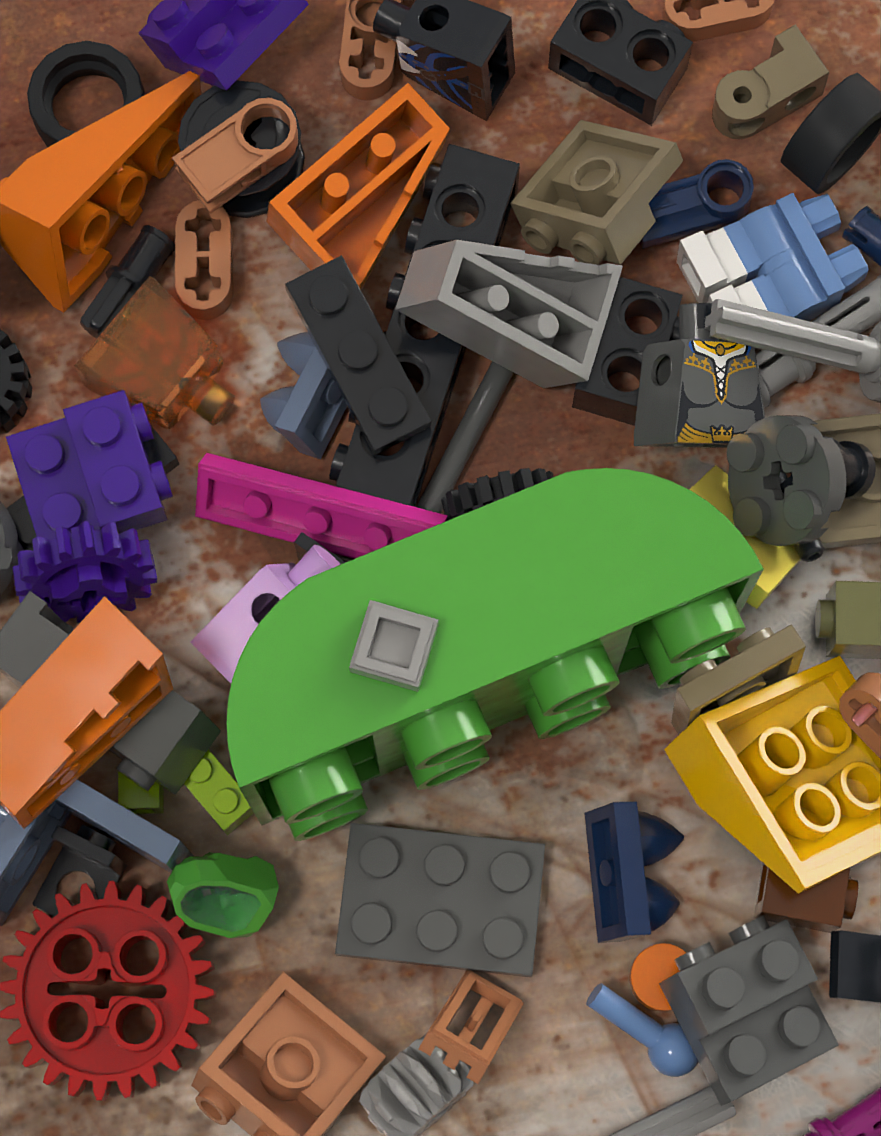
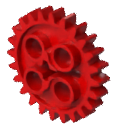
[0,881,217,1101]

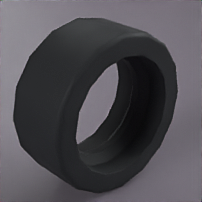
[27,41,145,147]
[780,73,881,194]

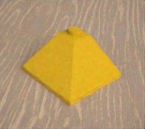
[664,656,881,894]

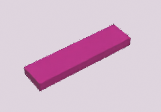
[195,453,448,559]

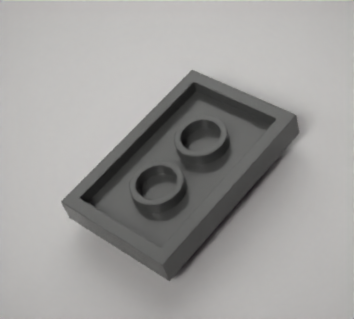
[335,823,545,977]

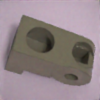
[712,24,829,139]

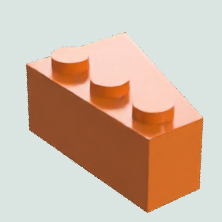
[266,83,450,290]
[0,596,173,829]

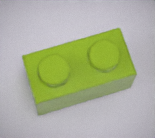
[184,749,254,836]

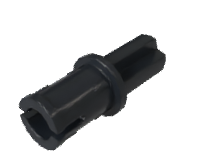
[80,225,175,341]

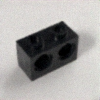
[548,0,693,126]
[572,277,683,426]

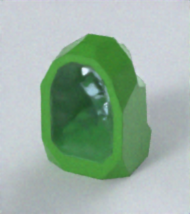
[167,852,279,938]

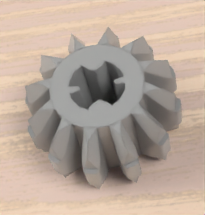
[359,1033,474,1136]

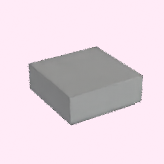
[349,600,439,692]

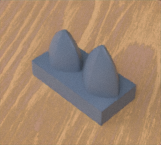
[260,332,347,459]

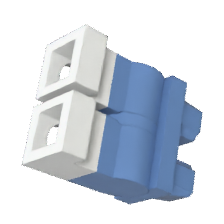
[676,193,869,349]

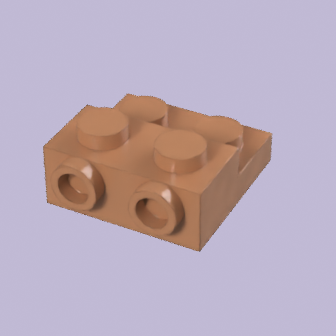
[191,972,386,1136]

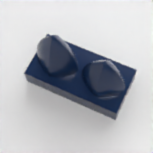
[584,802,684,943]

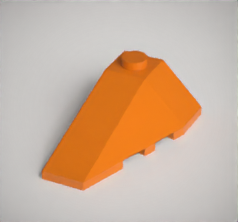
[0,71,201,313]

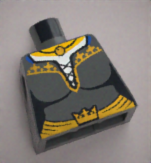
[634,303,765,448]

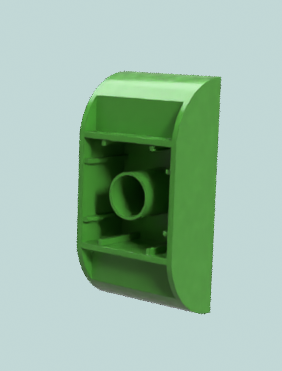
[226,468,764,841]

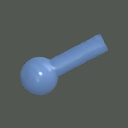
[586,983,698,1077]

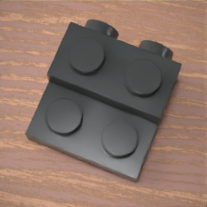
[659,915,839,1106]

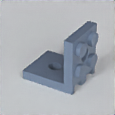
[0,780,194,926]

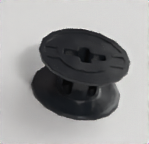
[178,80,305,218]

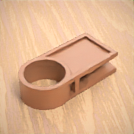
[172,98,298,214]

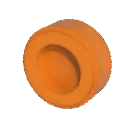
[629,943,686,1012]

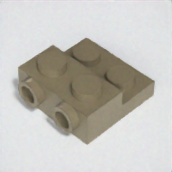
[510,120,683,265]

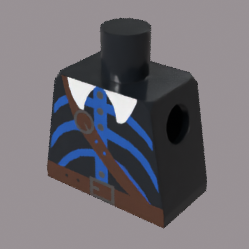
[373,0,515,121]

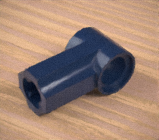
[640,159,754,249]

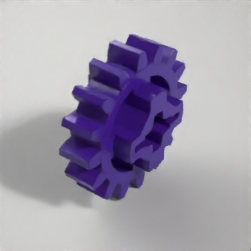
[13,521,157,623]

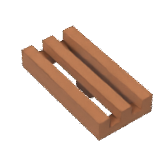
[419,970,524,1084]

